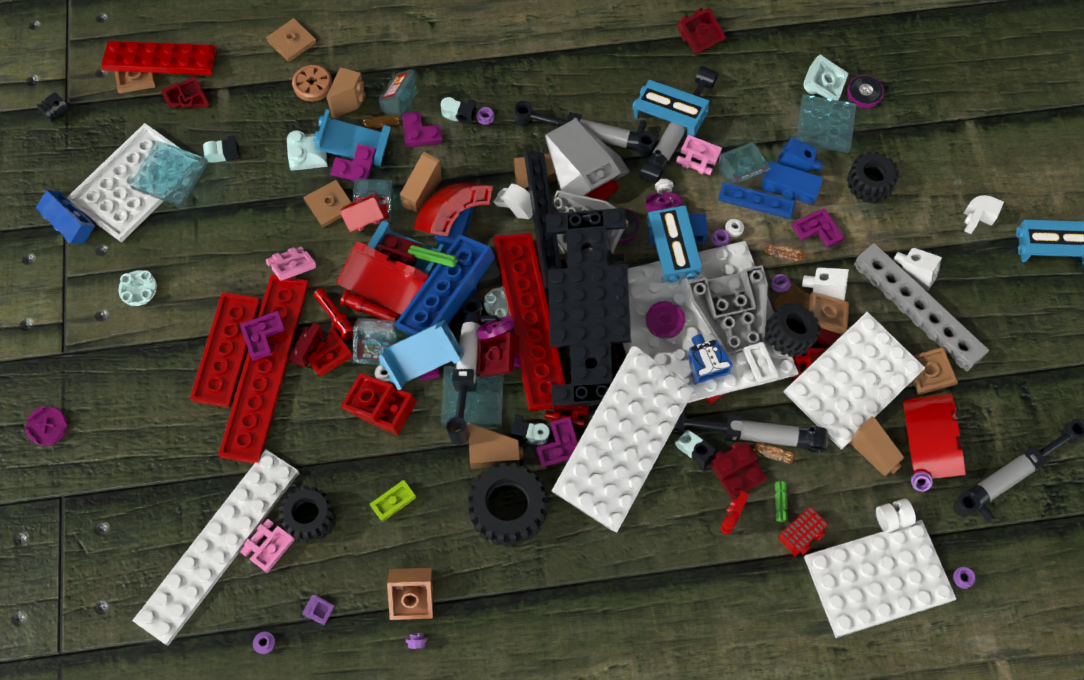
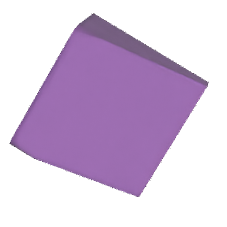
[302,595,334,625]

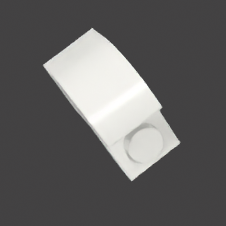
[493,184,533,219]
[963,195,1004,234]

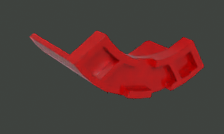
[414,183,493,236]
[336,242,429,315]
[903,393,966,480]

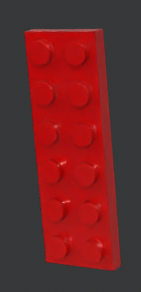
[101,41,217,75]
[190,292,261,408]

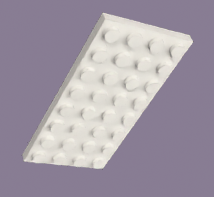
[552,346,694,532]

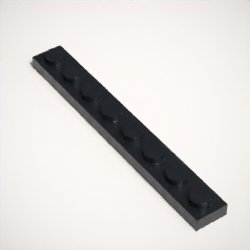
[524,151,562,290]

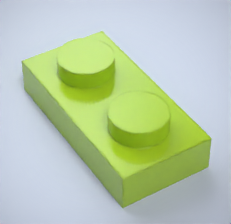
[370,480,416,522]

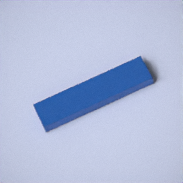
[718,182,795,219]

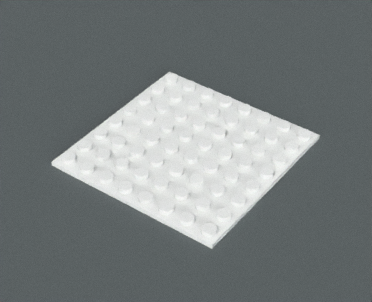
[622,241,799,403]

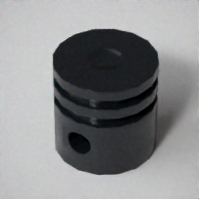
[37,92,69,122]

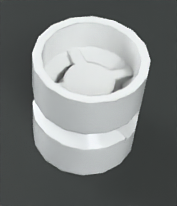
[876,498,916,533]

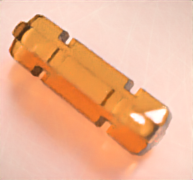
[363,114,399,129]
[765,243,803,261]
[754,442,794,464]

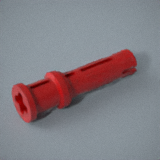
[313,288,357,340]
[340,289,399,325]

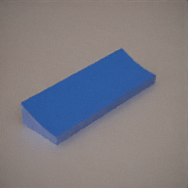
[394,234,495,336]

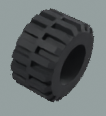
[847,152,899,203]
[765,302,821,357]
[279,486,336,544]

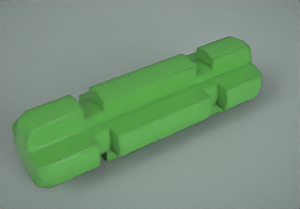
[775,481,788,522]

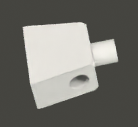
[893,248,942,291]
[802,268,849,301]

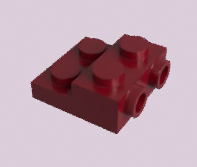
[676,7,726,55]
[476,330,520,378]
[710,441,768,500]

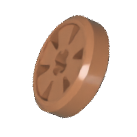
[292,65,333,102]

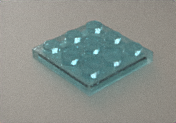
[796,95,856,153]
[130,140,208,207]
[441,366,504,427]

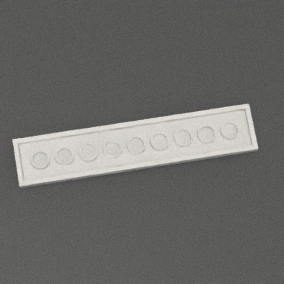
[132,449,299,646]

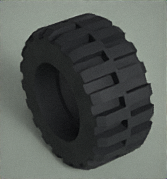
[468,462,548,547]

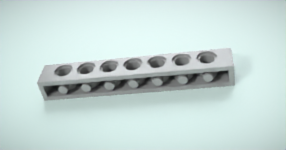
[854,243,989,372]

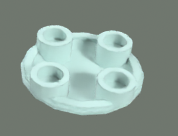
[118,270,157,306]
[484,286,509,321]

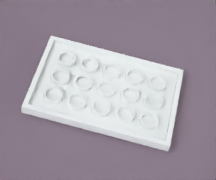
[67,123,200,243]
[783,312,925,449]
[804,520,956,638]

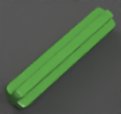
[408,245,458,267]

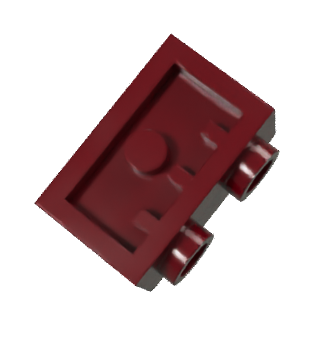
[377,233,422,267]
[288,323,324,368]

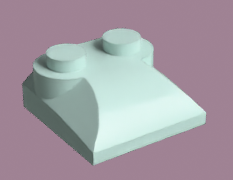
[804,55,848,102]
[287,131,328,171]

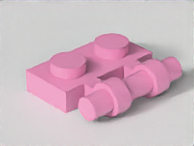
[676,135,722,175]
[266,247,316,281]
[240,519,295,573]

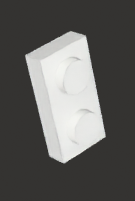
[743,342,779,385]

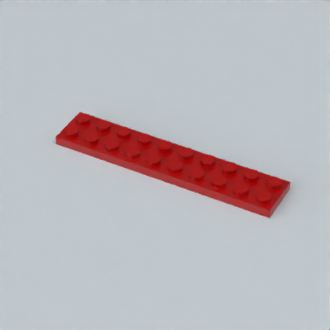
[493,233,569,412]
[218,275,309,464]

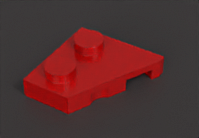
[308,327,353,377]

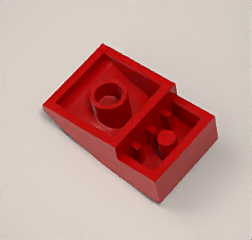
[340,373,417,435]

